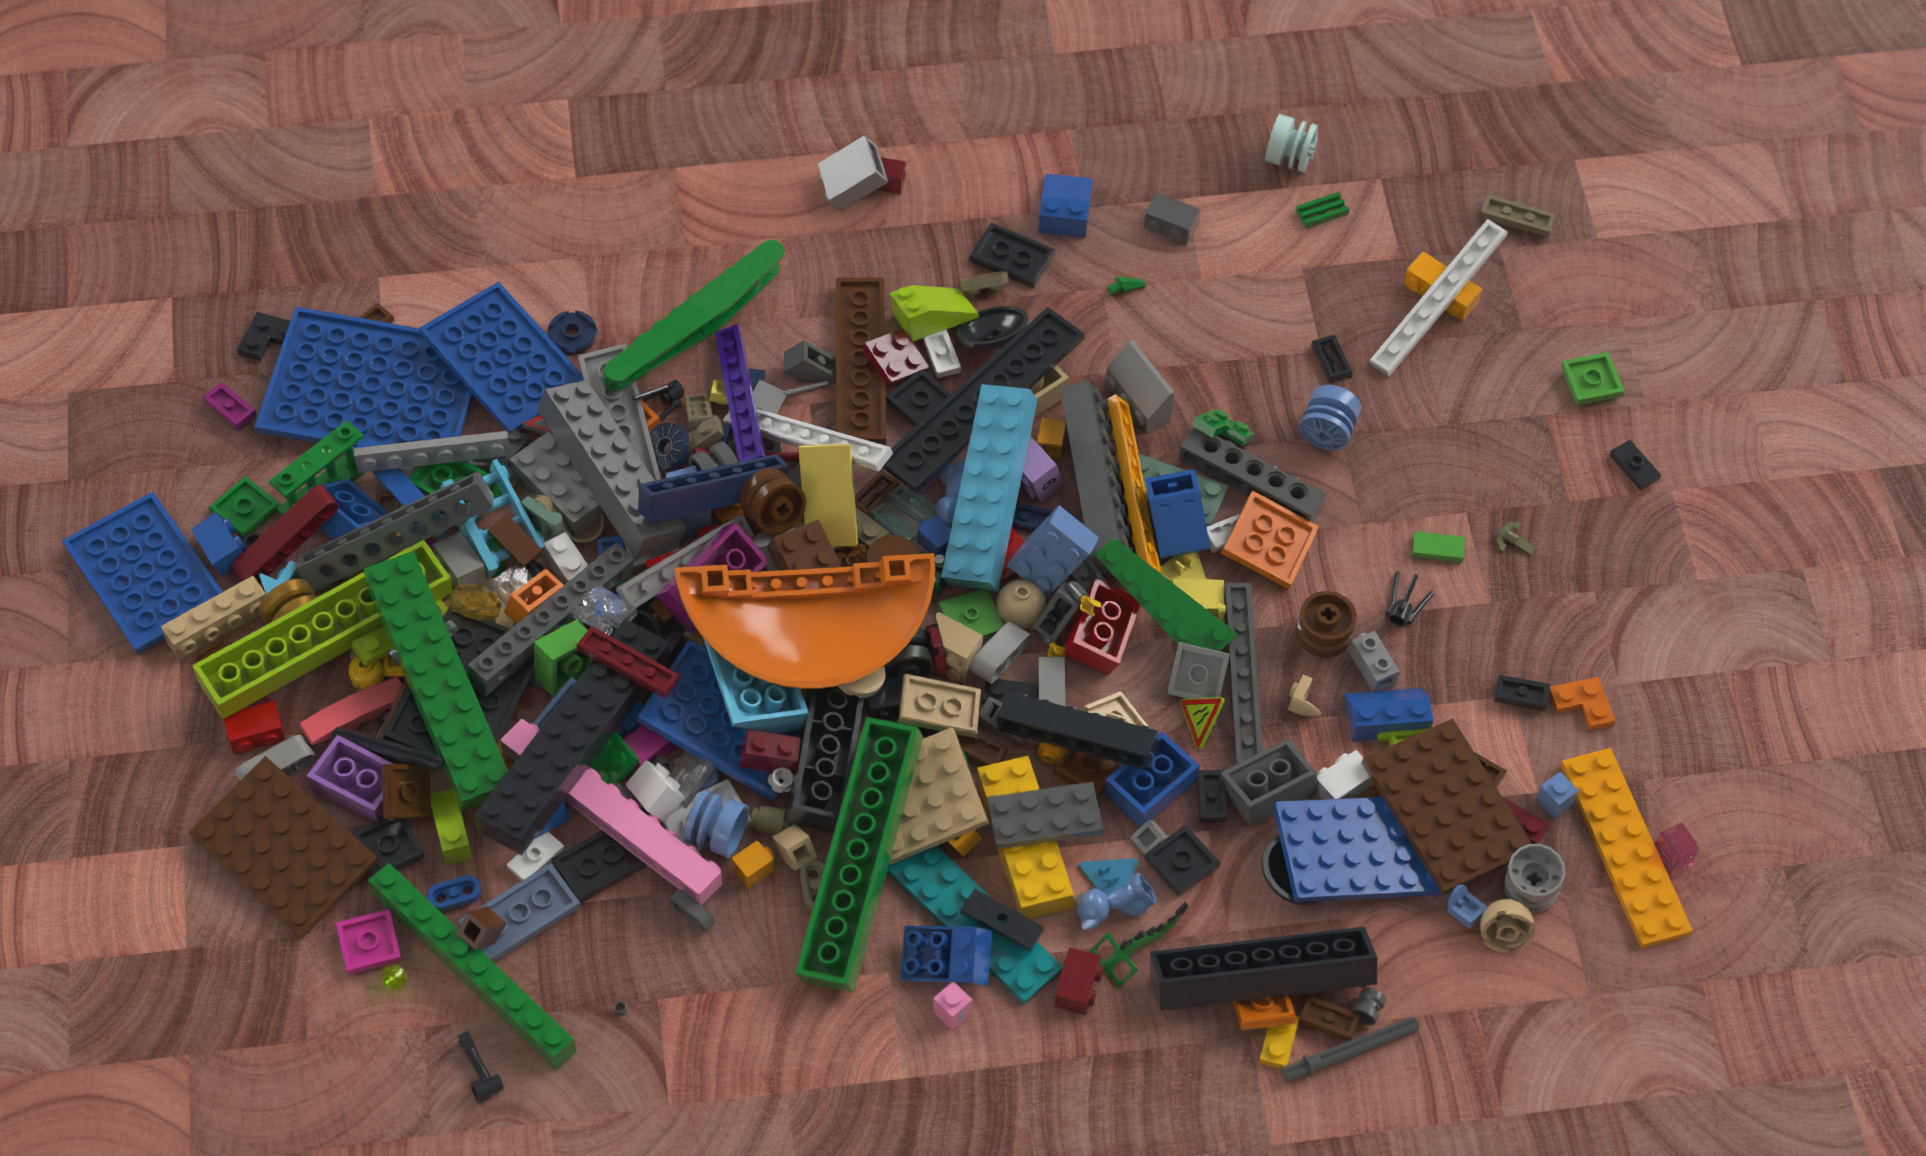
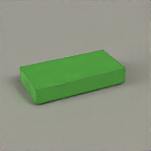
[1412,531,1465,563]

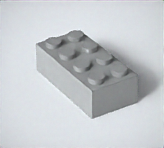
[510,431,607,538]

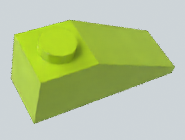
[430,789,472,866]

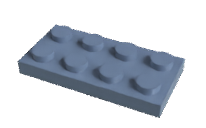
[459,863,581,962]

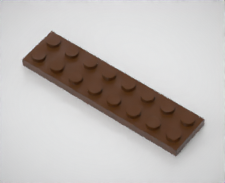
[836,277,886,445]

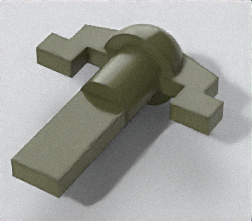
[1496,520,1536,555]

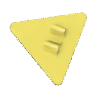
[1160,552,1206,583]

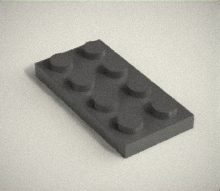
[987,782,1103,850]

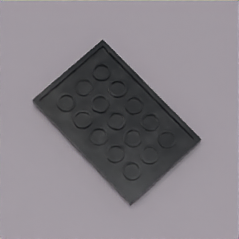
[384,604,534,755]

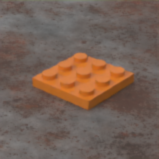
[1221,491,1319,589]

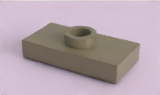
[684,393,712,429]

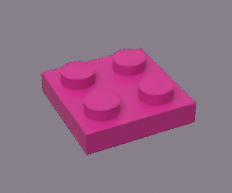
[336,909,402,975]

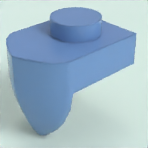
[1447,885,1487,929]

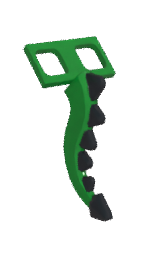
[1089,902,1189,988]

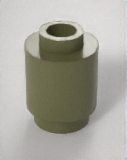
[751,806,790,835]

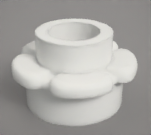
[768,767,793,793]

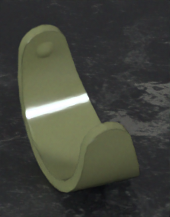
[561,512,604,544]

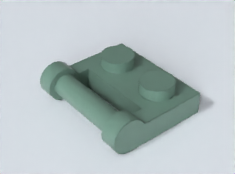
[521,496,563,542]

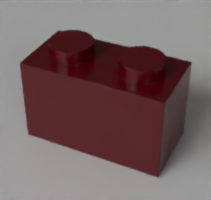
[740,729,800,774]
[1054,947,1104,1015]

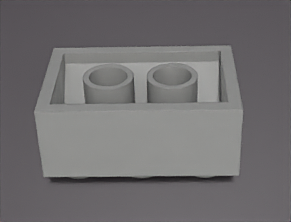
[1105,340,1175,433]

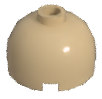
[996,579,1047,631]
[1480,899,1535,953]

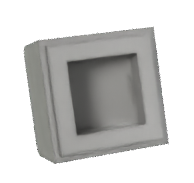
[1130,819,1168,855]

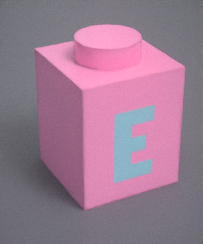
[933,981,972,1030]

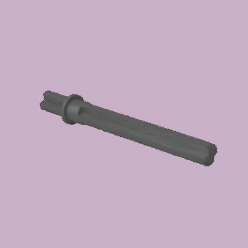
[1281,1016,1419,1083]

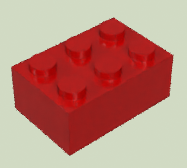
[1062,578,1140,675]

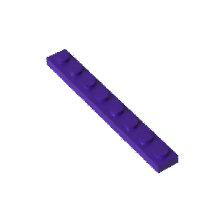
[715,324,765,462]

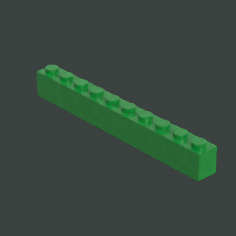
[368,863,576,1070]

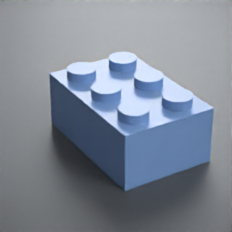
[1007,506,1099,597]

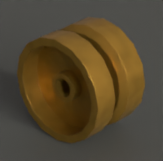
[259,579,317,624]

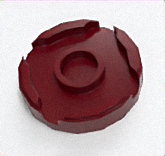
[925,624,946,676]

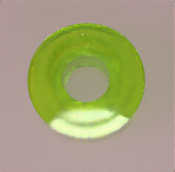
[381,964,407,990]

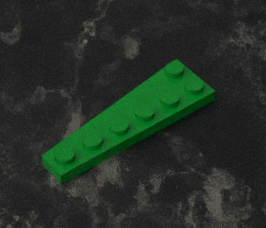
[1094,537,1238,651]

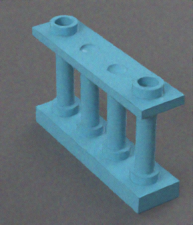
[440,459,545,579]

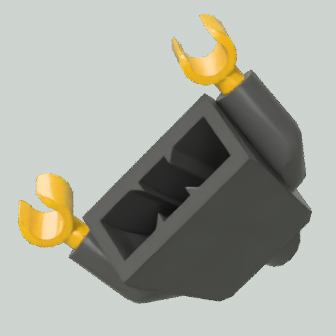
[1032,581,1101,657]

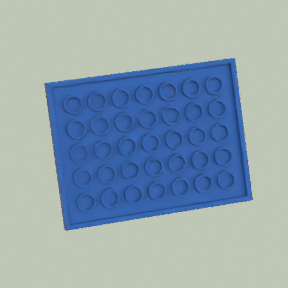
[255,306,473,448]

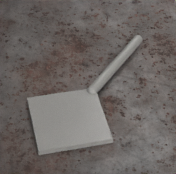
[753,380,829,414]

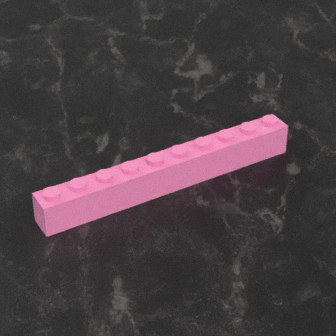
[500,719,722,906]

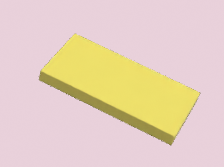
[799,444,858,547]

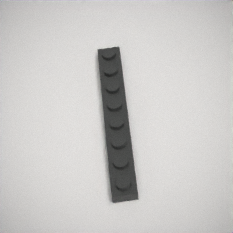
[1224,583,1263,765]

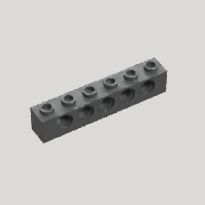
[1179,427,1326,523]

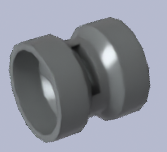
[1351,987,1387,1025]

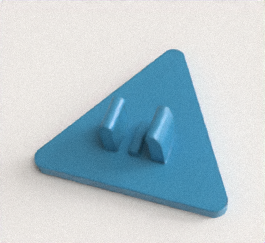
[1080,858,1138,895]

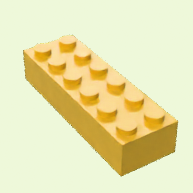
[977,756,1074,919]

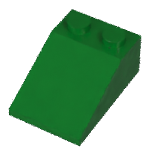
[409,461,502,524]

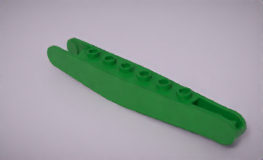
[602,240,785,392]

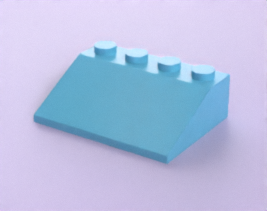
[703,638,808,733]

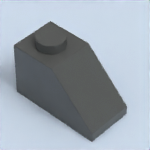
[784,340,836,382]

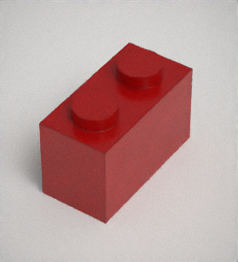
[224,701,286,754]

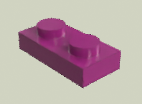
[203,382,256,430]

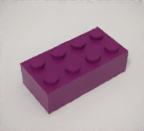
[656,523,769,633]

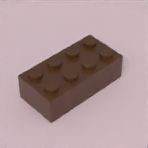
[767,519,842,571]

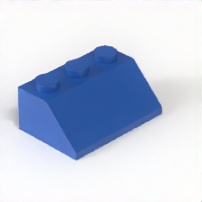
[308,479,389,546]
[1344,688,1434,741]

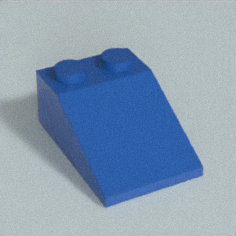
[1038,173,1093,238]

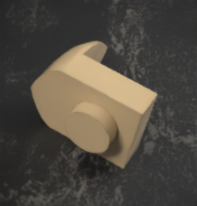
[1288,675,1321,717]

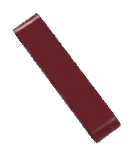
[231,485,339,584]

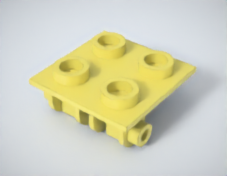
[1172,578,1226,622]

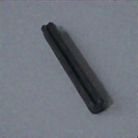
[332,727,445,771]

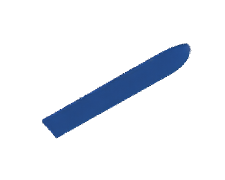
[355,438,446,539]

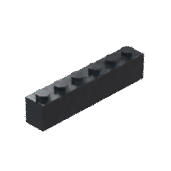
[997,691,1159,771]

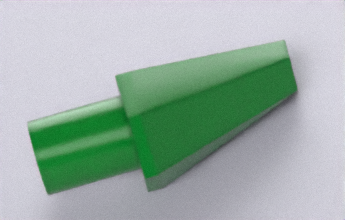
[1107,276,1147,295]

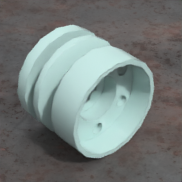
[1265,114,1318,173]

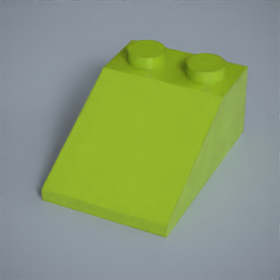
[889,285,979,342]

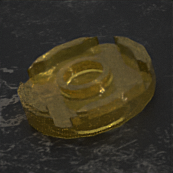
[449,584,502,621]

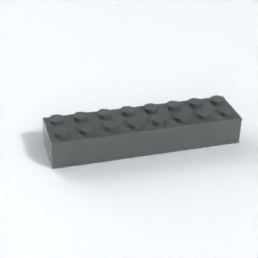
[537,380,687,559]
[1061,380,1136,581]

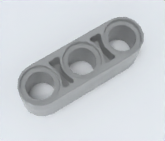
[969,621,1032,684]
[1038,657,1065,706]
[235,735,316,781]

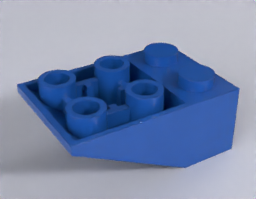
[1145,469,1211,559]
[900,925,992,986]

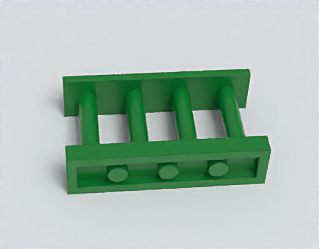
[269,420,366,516]

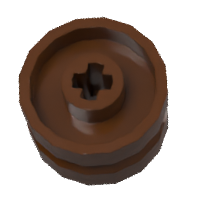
[740,468,806,534]
[1296,591,1357,658]

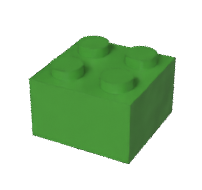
[534,620,594,697]

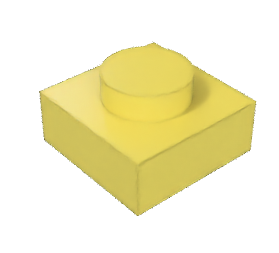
[709,379,728,405]

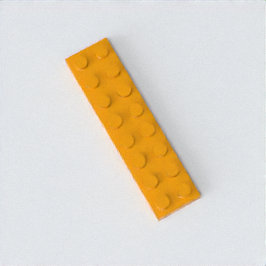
[1560,748,1693,949]

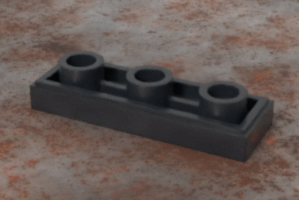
[960,888,1045,952]

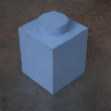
[1536,772,1579,819]

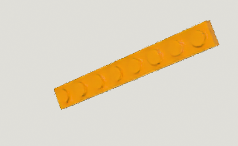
[1107,394,1161,573]

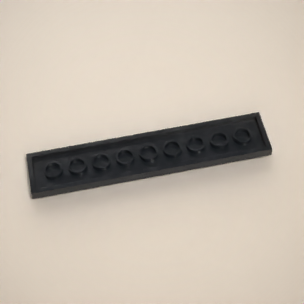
[882,307,1085,493]

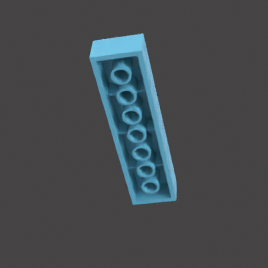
[941,384,1038,592]

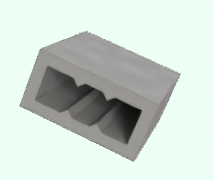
[818,135,888,210]

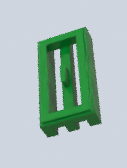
[1295,192,1349,228]

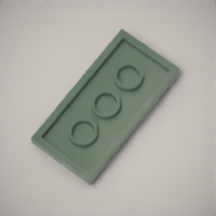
[1121,453,1229,527]

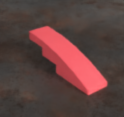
[299,677,402,745]

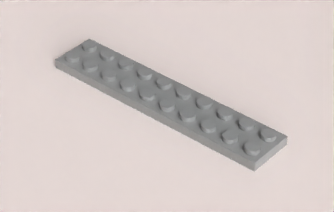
[578,343,679,572]

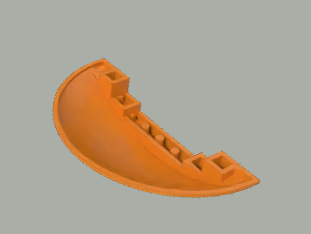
[674,553,935,689]

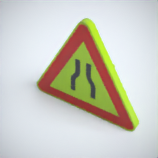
[1180,697,1225,749]

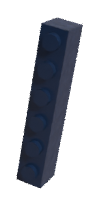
[638,454,789,523]

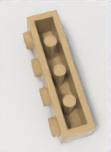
[161,576,266,660]

